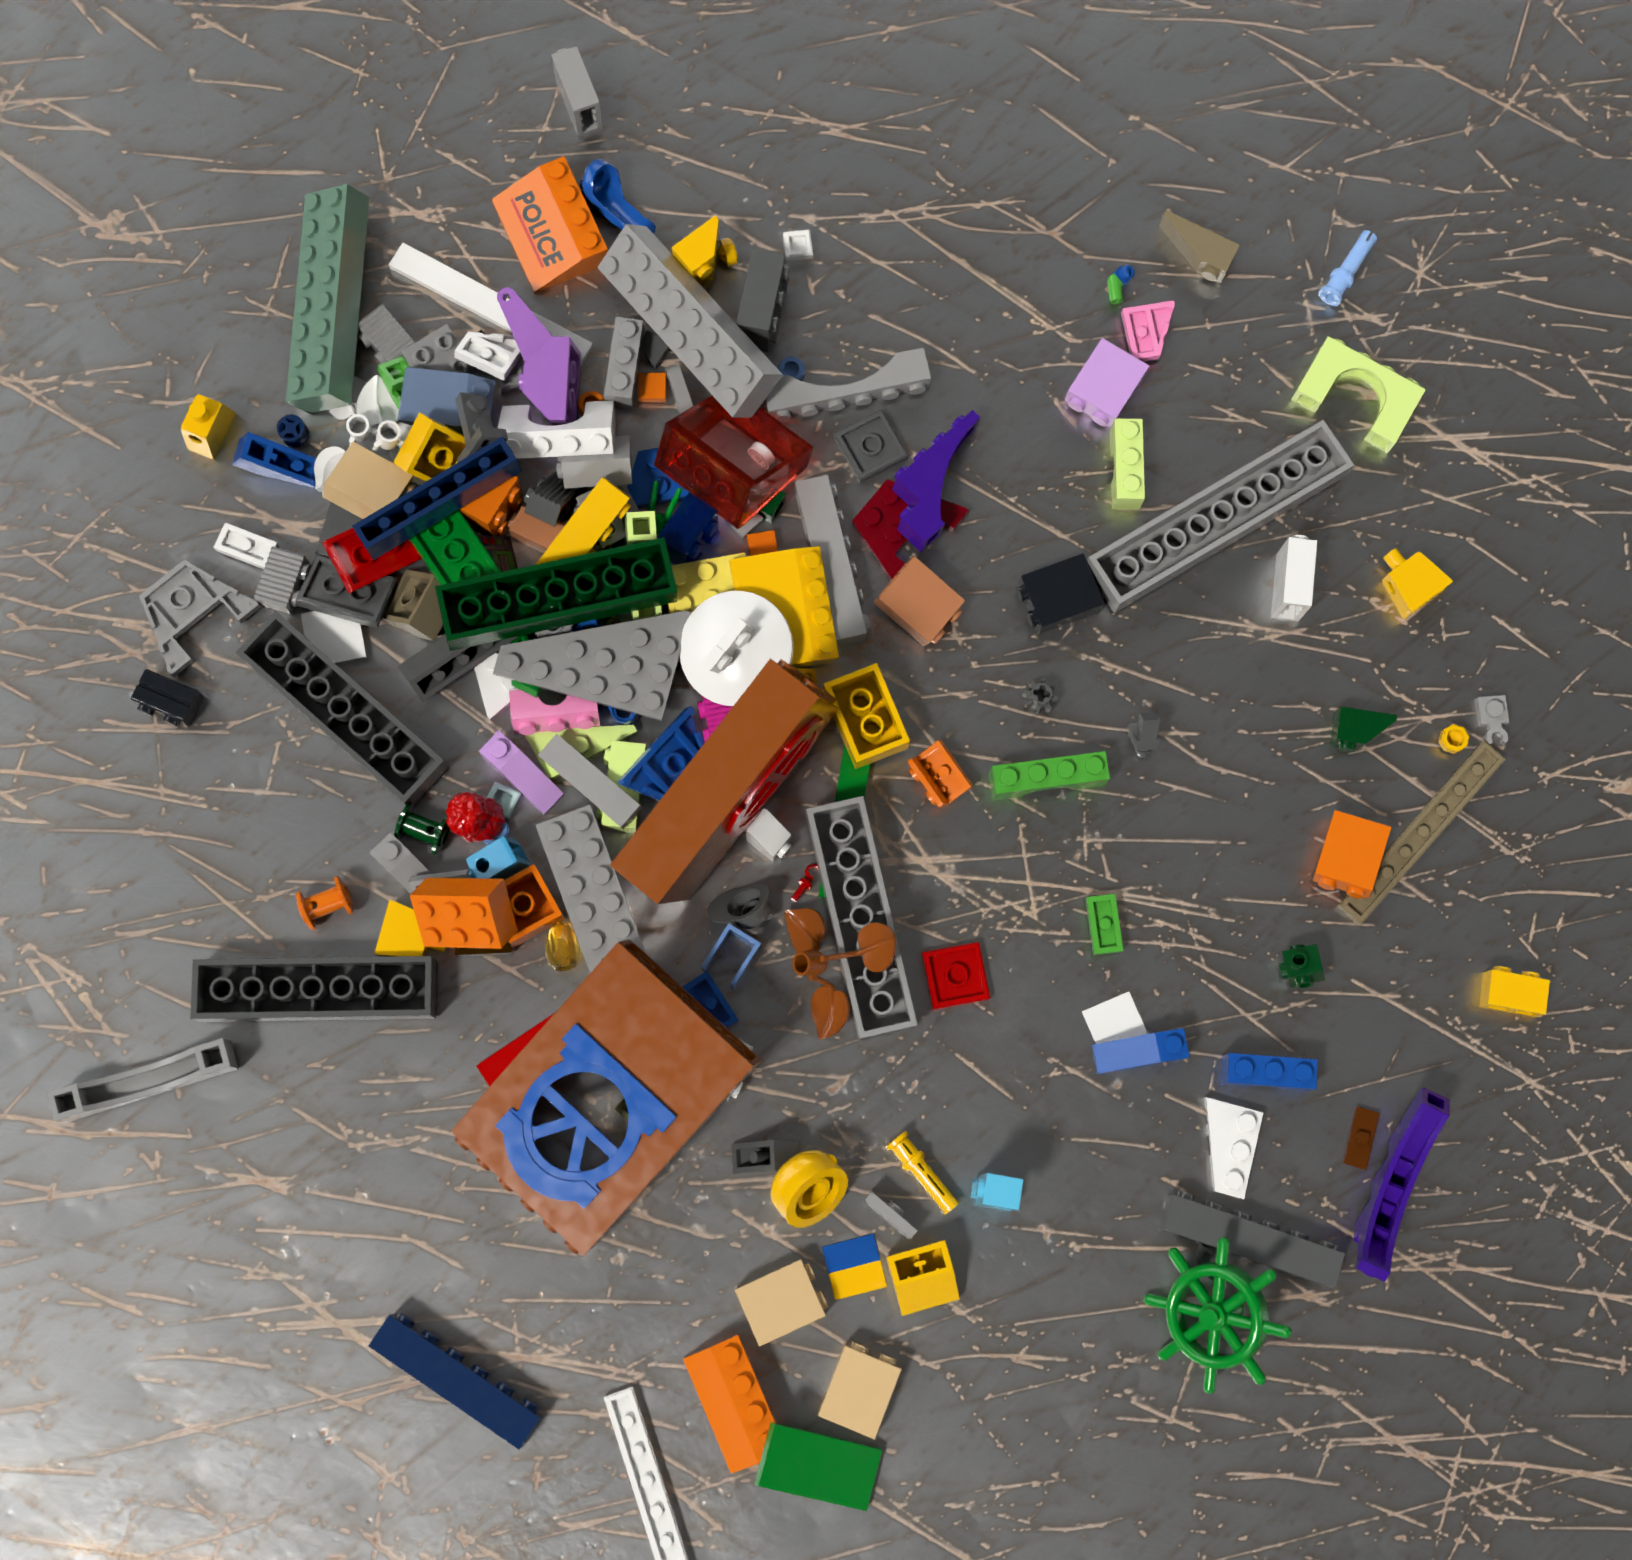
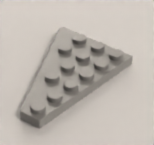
[493,611,691,721]

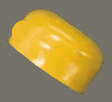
[770,1150,848,1228]

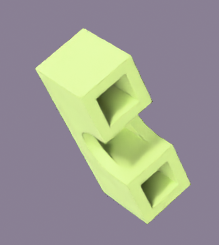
[1110,419,1145,510]

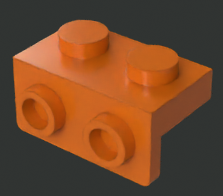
[907,740,974,808]

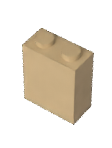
[322,441,415,519]
[735,1259,828,1347]
[817,1342,901,1440]

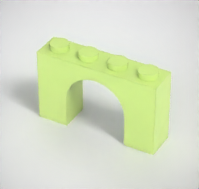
[1291,336,1426,453]

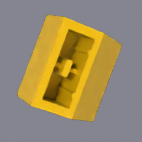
[885,1240,960,1316]

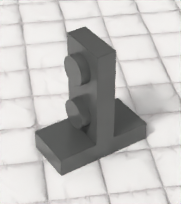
[455,392,508,462]

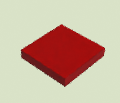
[921,942,991,1010]

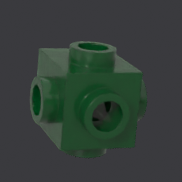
[1278,944,1326,989]

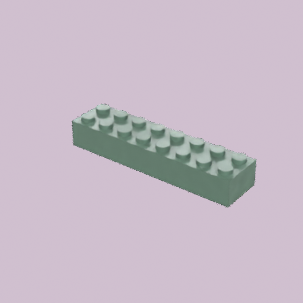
[286,184,369,413]

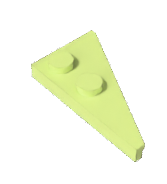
[524,725,638,781]

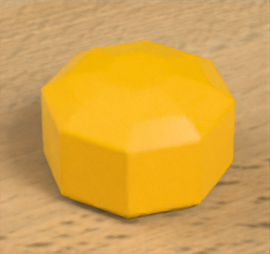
[1438,724,1469,754]

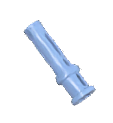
[1318,230,1377,306]

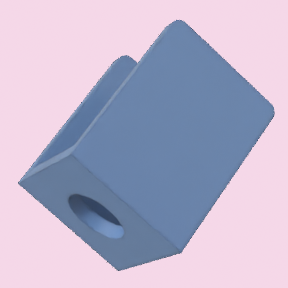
[701,923,761,990]

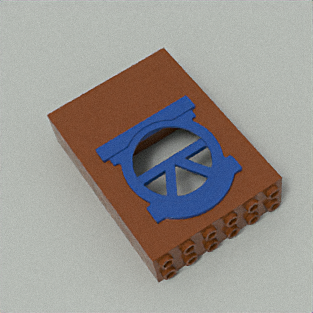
[450,939,761,1256]

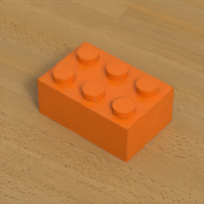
[409,878,518,949]

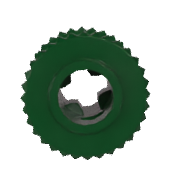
[394,803,450,855]

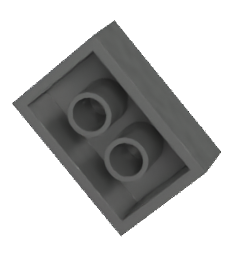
[736,247,790,352]

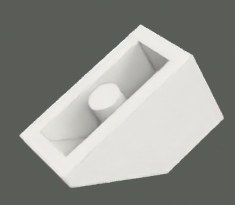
[746,808,792,861]

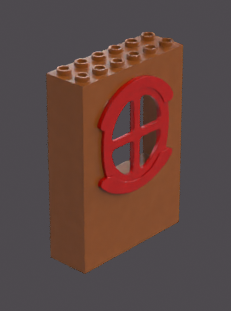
[609,659,839,904]

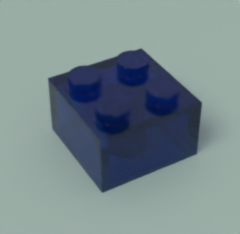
[657,492,720,565]

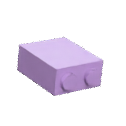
[1064,338,1149,428]

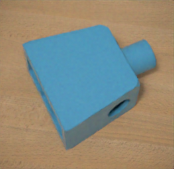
[466,836,531,880]

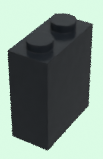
[1016,553,1105,634]

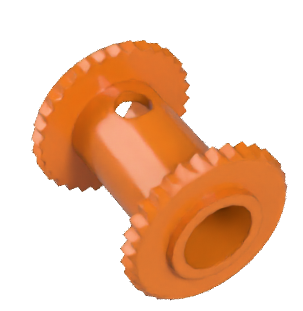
[296,876,354,930]

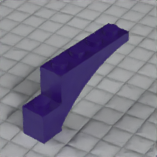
[892,410,980,552]

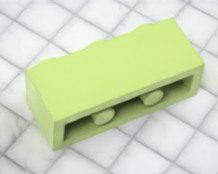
[597,740,647,833]

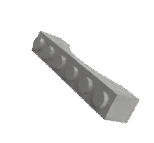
[764,347,931,422]
[47,1038,239,1123]

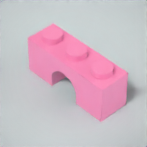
[509,690,600,735]

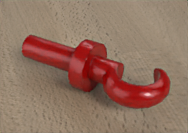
[791,864,818,902]

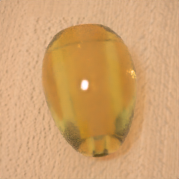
[545,922,580,971]

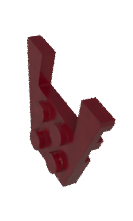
[852,479,969,580]

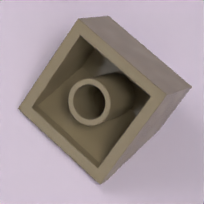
[382,569,443,641]

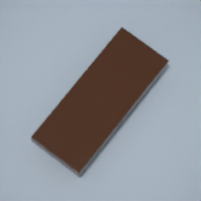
[1342,1106,1380,1170]

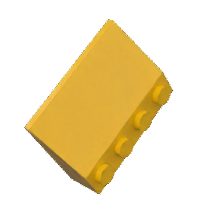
[729,546,839,668]

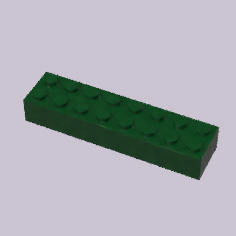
[435,537,678,651]

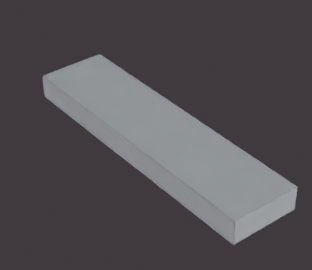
[538,734,642,829]

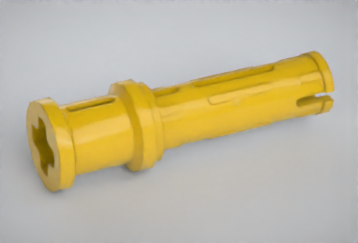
[886,1130,960,1214]

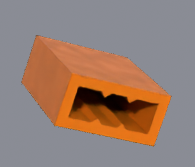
[1312,810,1391,899]

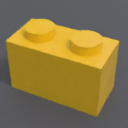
[1479,966,1550,1017]

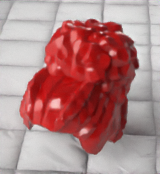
[446,792,506,843]

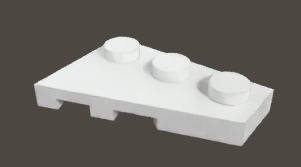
[1204,1097,1263,1200]

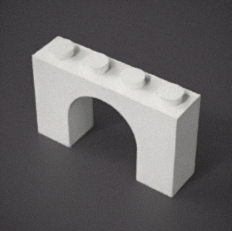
[498,400,616,459]

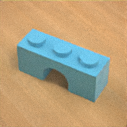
[970,1173,1023,1211]

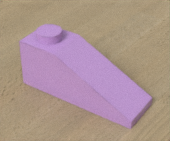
[479,730,564,815]

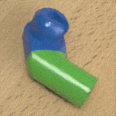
[1107,265,1135,305]

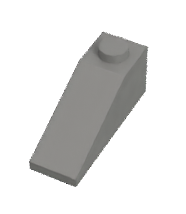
[369,832,432,894]

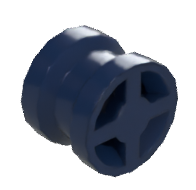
[277,414,309,448]

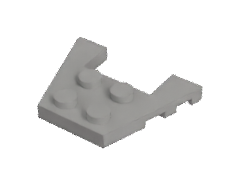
[139,560,261,678]

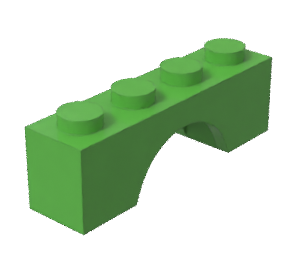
[988,751,1110,801]

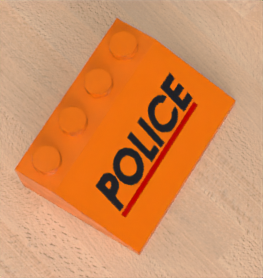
[492,156,608,294]

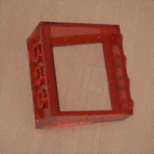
[654,395,814,529]

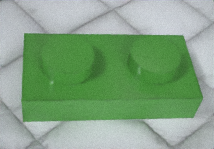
[1085,894,1124,956]

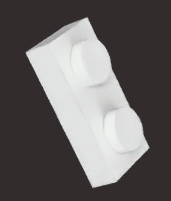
[213,523,279,569]

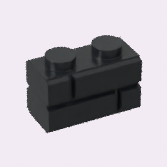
[131,669,204,728]

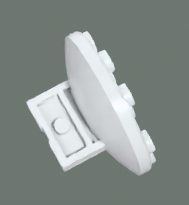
[679,591,794,707]

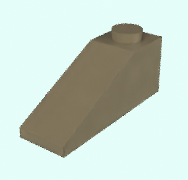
[1159,210,1240,283]

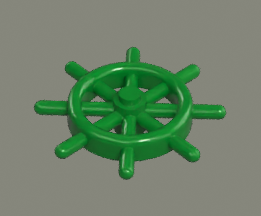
[1144,1237,1292,1394]

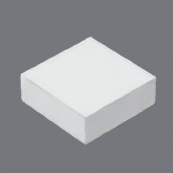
[783,229,813,261]

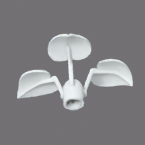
[321,375,426,491]
[314,376,412,493]

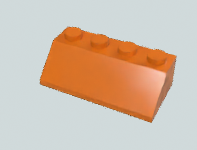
[683,1334,776,1474]

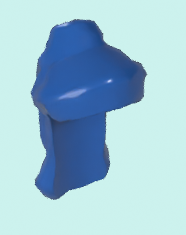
[579,159,656,234]

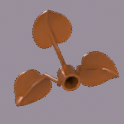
[784,908,897,1039]

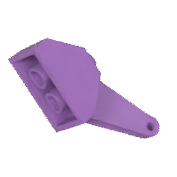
[497,287,581,426]

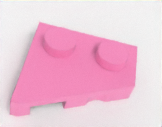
[1121,300,1175,362]

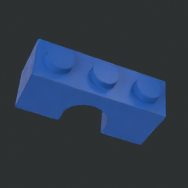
[1221,1053,1317,1092]

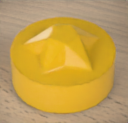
[718,237,738,267]

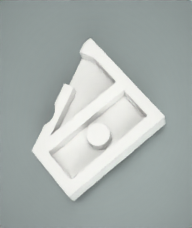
[454,332,522,381]
[474,650,520,721]

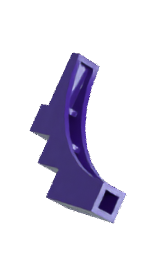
[1353,1087,1450,1282]

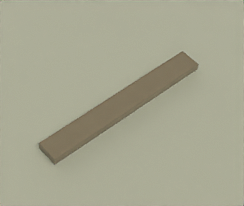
[1337,740,1506,926]

